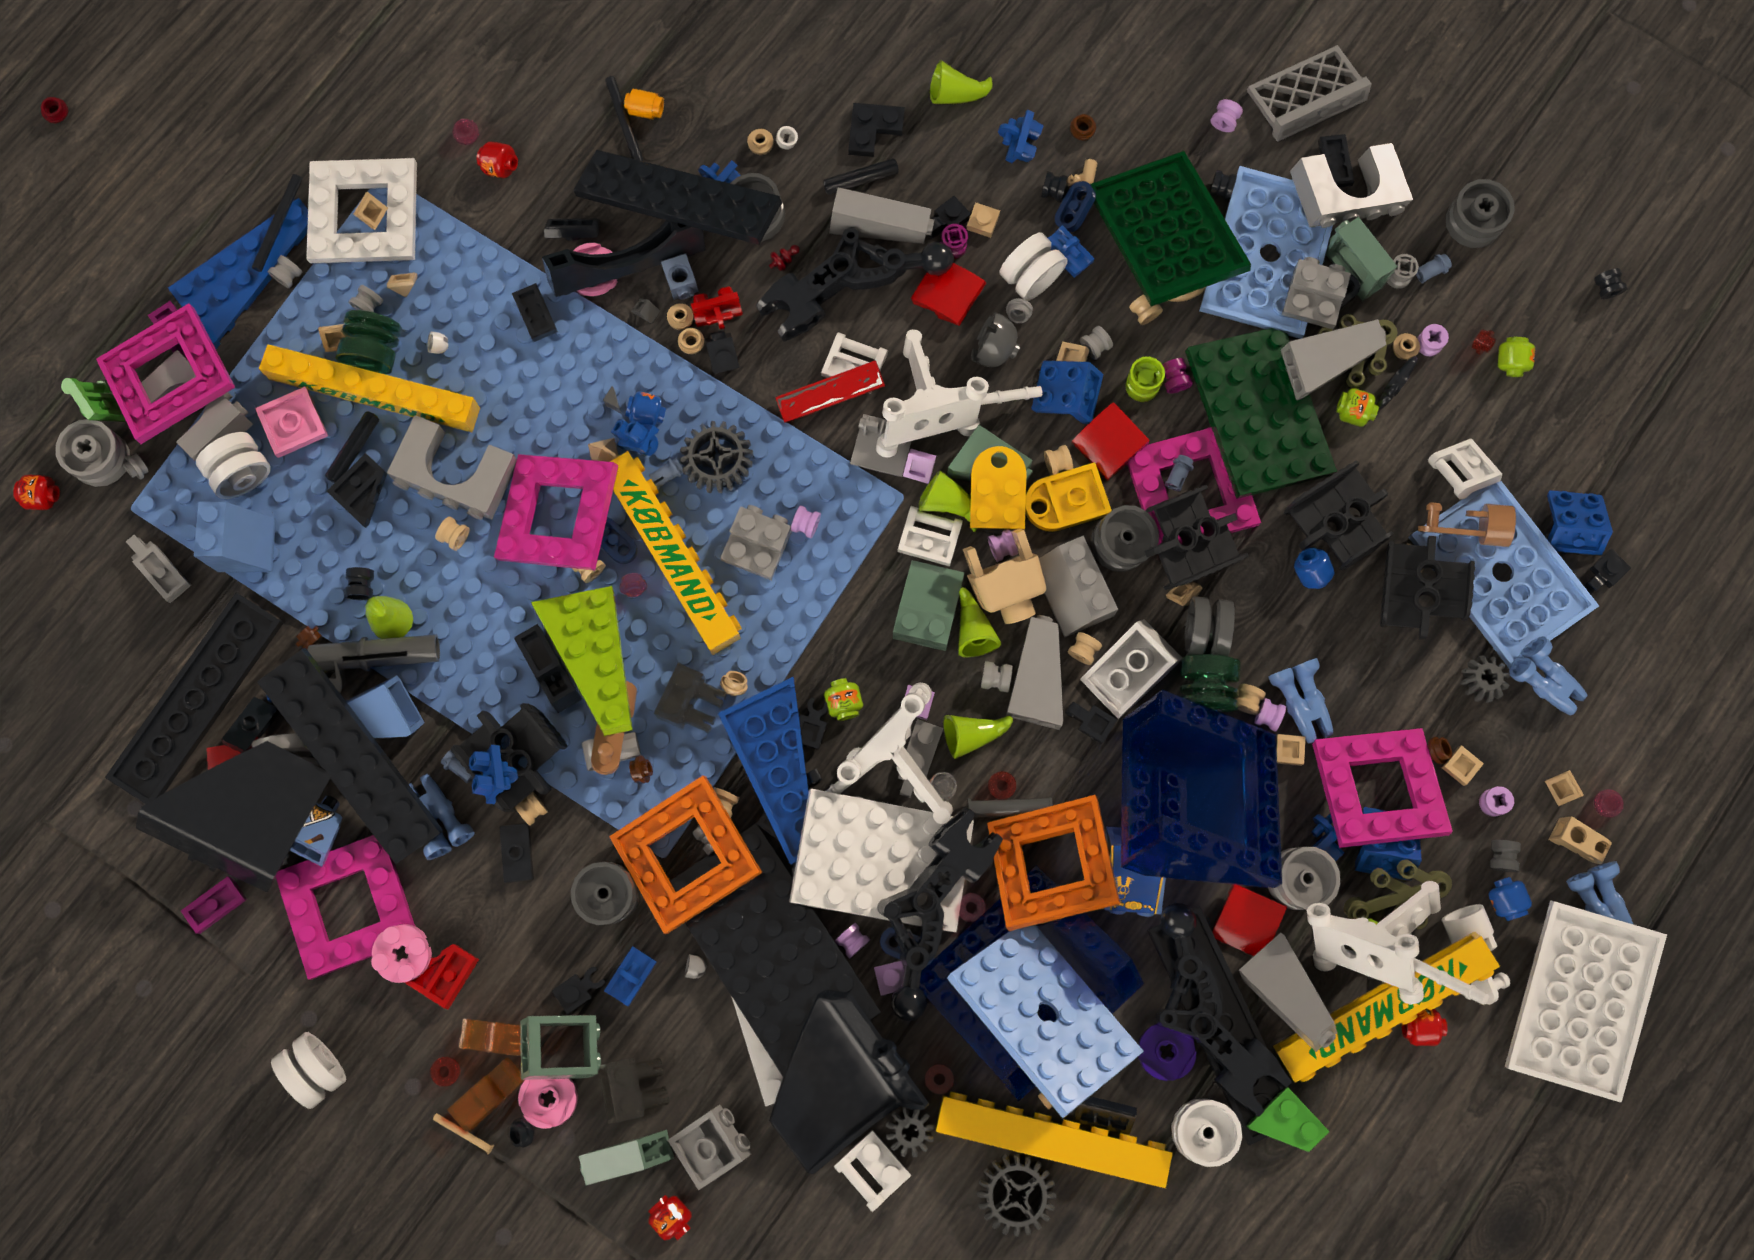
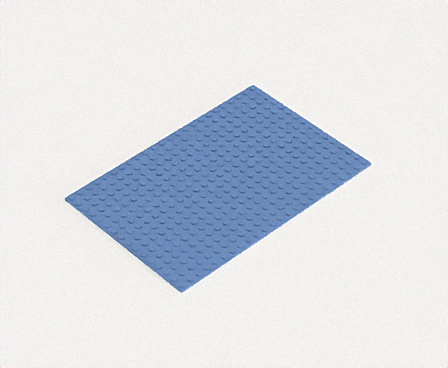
[131,188,904,858]

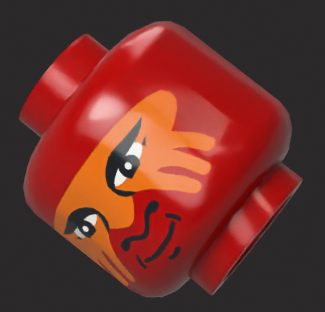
[477,141,518,178]
[13,475,60,510]
[1401,1008,1447,1046]
[648,1195,692,1241]

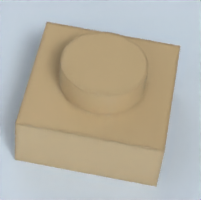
[966,203,1000,238]
[1056,342,1090,362]
[1274,734,1306,766]
[1442,745,1484,786]

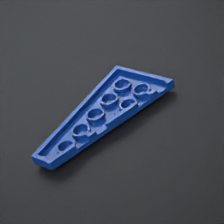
[168,198,308,349]
[718,677,809,865]

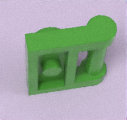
[61,378,126,422]

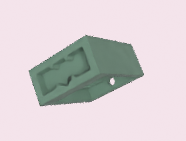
[1325,217,1398,301]
[520,1015,601,1080]

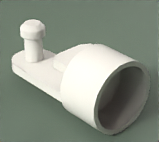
[1442,904,1510,1005]

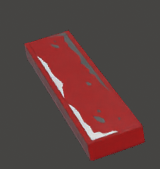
[775,360,885,423]

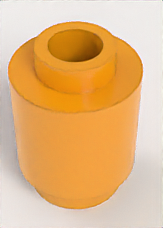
[624,89,664,120]

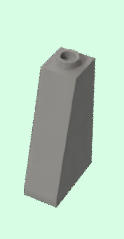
[829,188,934,244]
[1280,319,1386,400]
[1006,615,1063,730]
[1239,933,1337,1052]

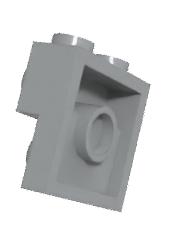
[1282,257,1351,329]
[720,505,792,581]
[668,1105,751,1190]

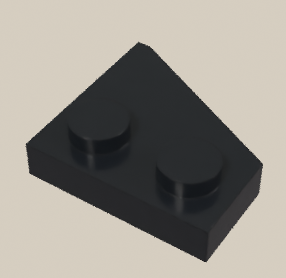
[327,453,387,528]

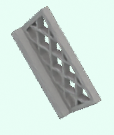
[1247,45,1372,142]

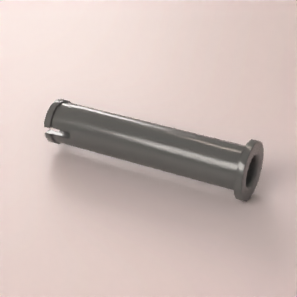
[967,797,1053,818]

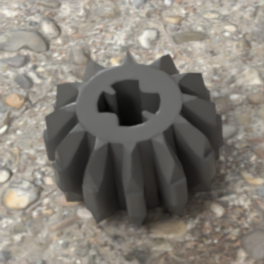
[1460,655,1510,703]
[886,1107,935,1157]

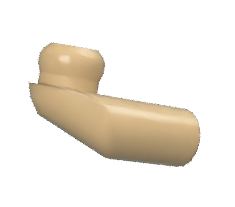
[1067,159,1097,189]

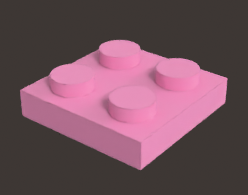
[255,387,328,458]

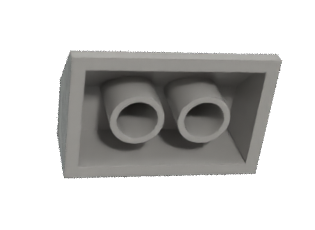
[1039,536,1118,637]

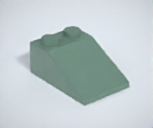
[893,560,965,651]

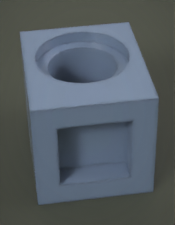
[661,254,698,300]

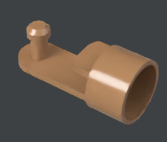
[1418,503,1516,547]
[591,681,637,775]

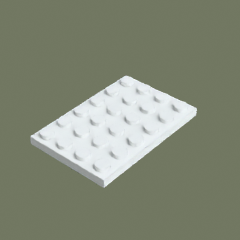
[789,789,974,932]
[1505,900,1667,1102]

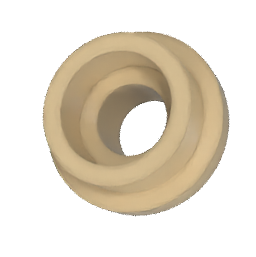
[748,129,774,155]
[667,303,694,330]
[678,328,705,354]
[1392,333,1420,360]
[720,671,748,696]

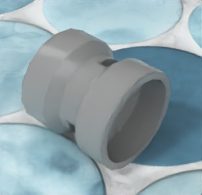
[1387,254,1419,289]
[981,661,1013,693]

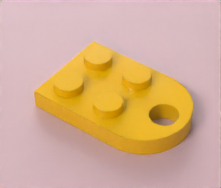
[970,446,1026,529]
[1025,462,1112,532]

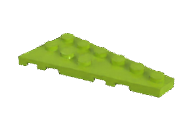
[531,586,633,736]

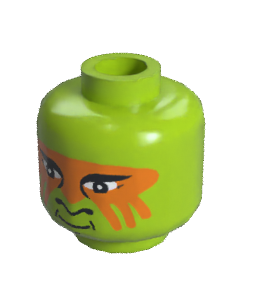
[1497,337,1535,377]
[1336,388,1379,427]
[824,678,863,721]

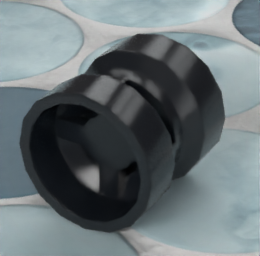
[344,567,374,600]

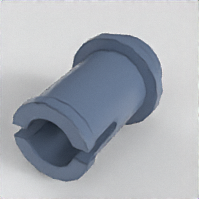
[1416,254,1452,283]
[1165,455,1194,492]
[649,458,683,489]
[441,750,472,783]

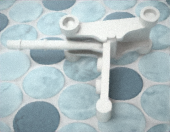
[876,330,1042,458]
[826,682,953,824]
[1307,881,1489,1005]

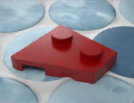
[404,944,479,1009]

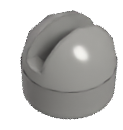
[685,954,707,979]

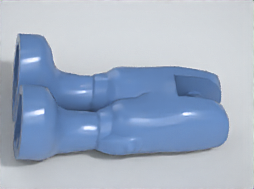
[1509,636,1588,715]
[1268,658,1333,744]
[409,774,475,860]
[1566,861,1634,925]

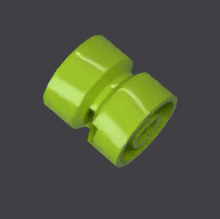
[1125,357,1165,402]

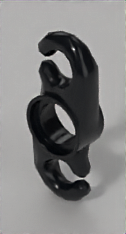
[1377,356,1418,410]

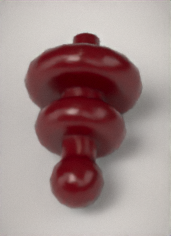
[768,245,800,271]

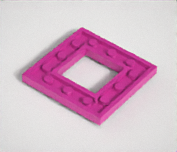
[96,303,235,444]
[1127,428,1261,545]
[494,454,618,571]
[1312,728,1453,848]
[276,835,415,980]

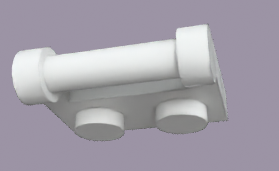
[821,332,888,394]
[1428,438,1502,500]
[898,506,963,567]
[833,1130,911,1212]

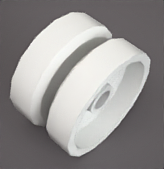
[1000,232,1068,301]
[196,432,271,499]
[271,1032,346,1109]
[1171,1098,1242,1167]

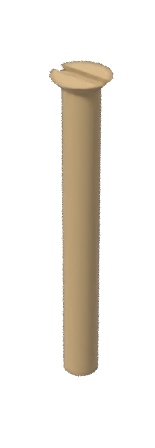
[433,1113,494,1154]

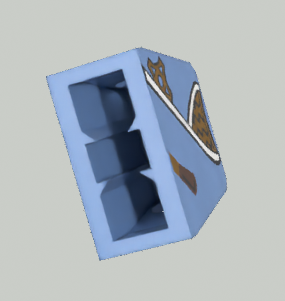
[290,796,342,867]

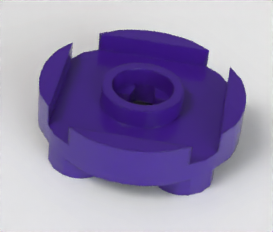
[1138,1023,1196,1081]

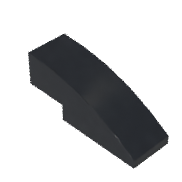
[514,624,582,713]

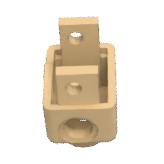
[963,529,1046,624]

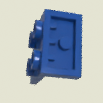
[1031,361,1103,424]
[1547,490,1613,555]
[1355,807,1422,881]

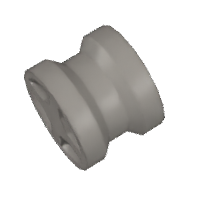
[268,255,302,289]
[348,285,383,318]
[1080,326,1113,360]

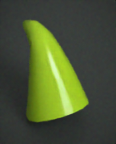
[930,60,993,104]
[919,471,978,532]
[958,587,1001,658]
[365,596,413,639]
[943,715,1013,759]

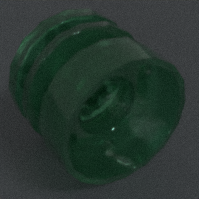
[335,310,402,375]
[1179,654,1241,714]

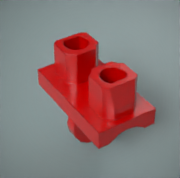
[691,286,743,330]

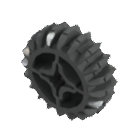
[680,420,753,494]
[977,1153,1057,1237]

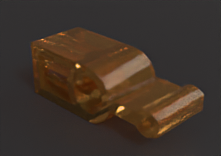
[459,1019,521,1056]
[447,1057,525,1132]

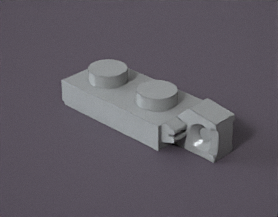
[126,535,192,603]
[898,719,943,798]

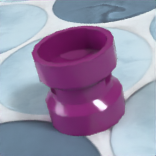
[941,224,968,259]
[1162,358,1193,394]

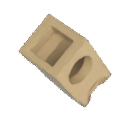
[1549,816,1612,864]

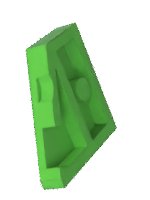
[1246,1087,1330,1152]

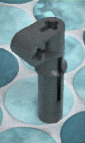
[308,634,440,693]

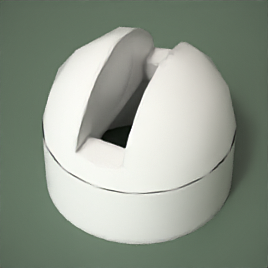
[776,126,798,150]
[427,332,448,354]

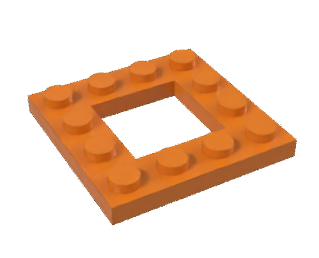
[609,776,762,934]
[987,795,1121,931]

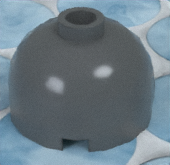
[971,311,1020,367]

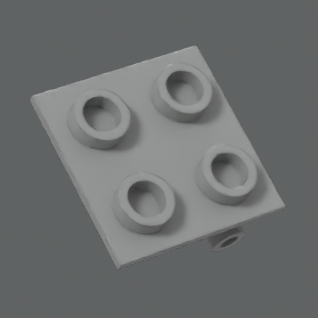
[850,414,911,477]

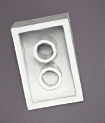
[1080,619,1183,719]

